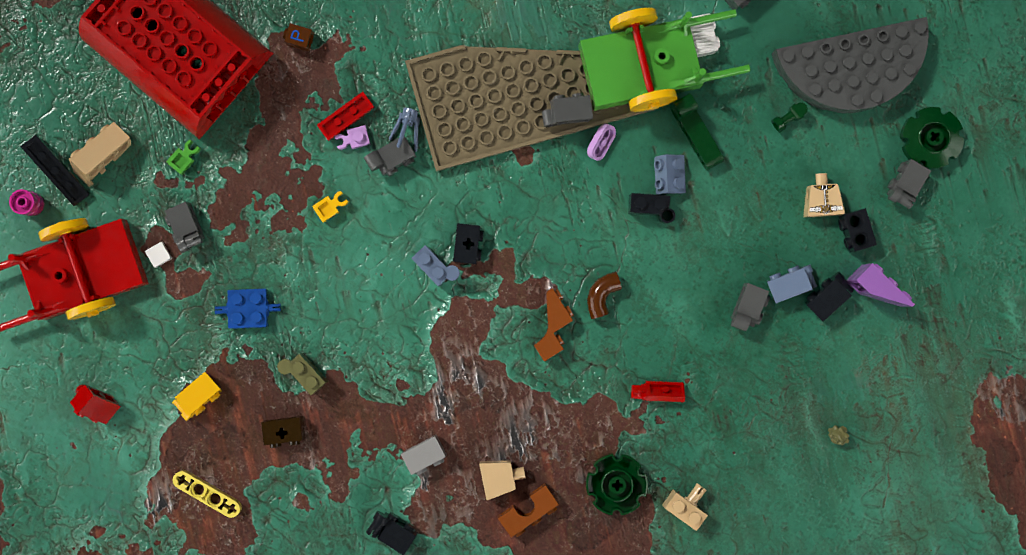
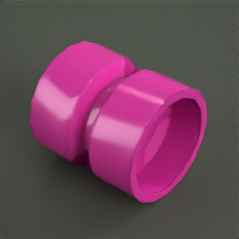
[9,189,44,216]

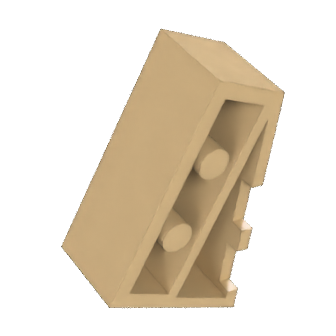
[69,122,131,187]

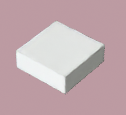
[145,242,172,268]

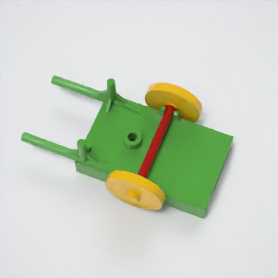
[578,8,750,112]

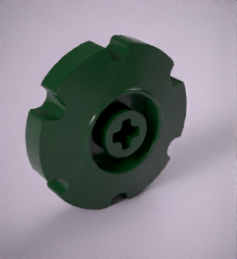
[900,107,964,169]
[586,453,648,515]

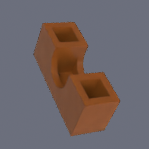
[498,483,559,538]

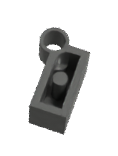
[542,93,593,127]
[364,136,416,177]
[730,283,770,332]

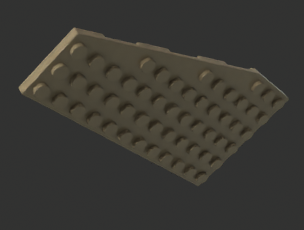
[405,45,656,172]

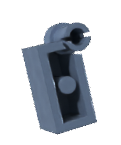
[411,245,460,287]
[767,264,817,303]

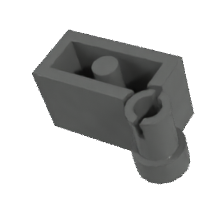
[887,159,931,209]
[164,202,205,253]

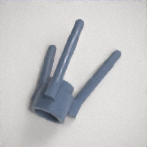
[389,107,420,152]

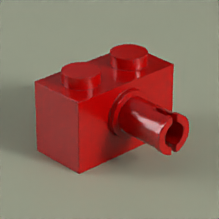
[70,384,121,424]

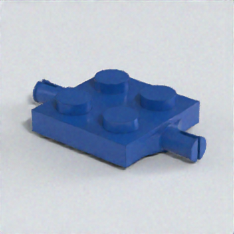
[215,289,281,329]

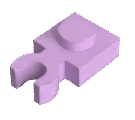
[335,125,371,150]

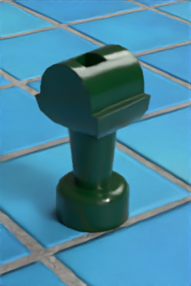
[771,103,808,133]

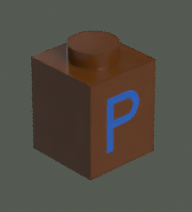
[283,23,315,52]

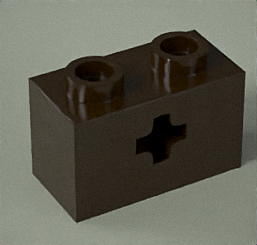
[261,416,305,448]

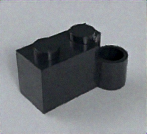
[628,193,676,224]

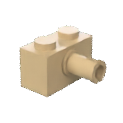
[662,483,708,531]

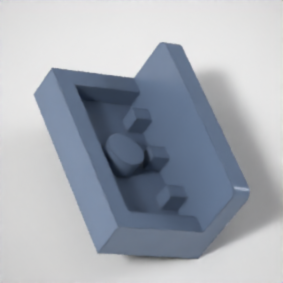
[654,154,686,195]

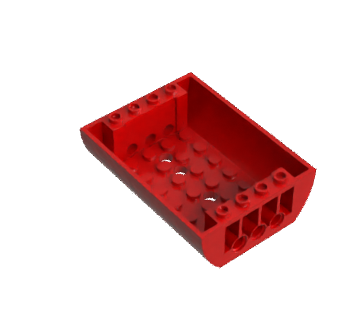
[79,0,274,140]

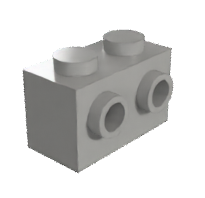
[401,435,447,475]

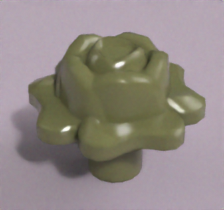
[828,425,850,446]

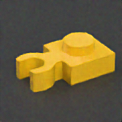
[312,191,349,223]

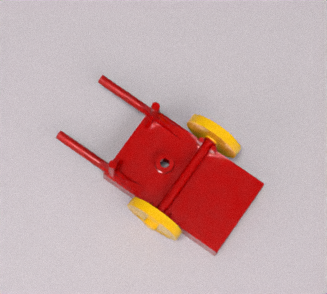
[0,218,149,332]

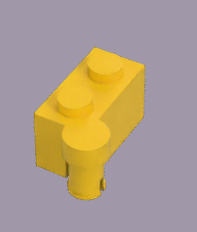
[172,372,222,421]

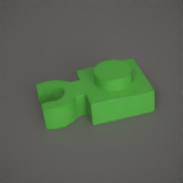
[166,140,201,175]

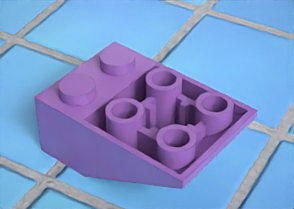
[846,263,915,307]

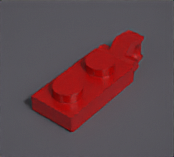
[631,381,685,402]

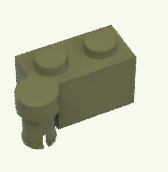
[277,353,328,395]

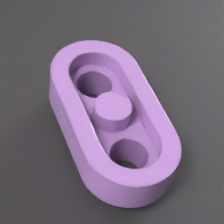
[587,124,616,161]

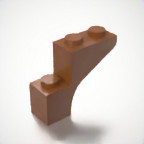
[534,288,574,361]

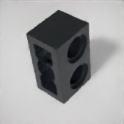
[838,208,877,252]

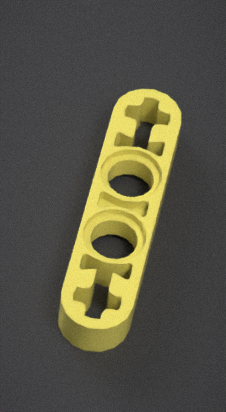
[173,470,242,518]

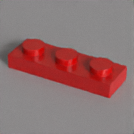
[317,92,375,141]

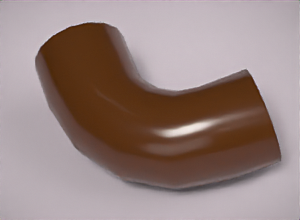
[587,271,622,319]

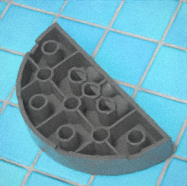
[772,17,929,113]

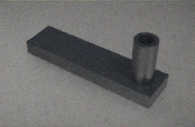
[20,134,90,206]

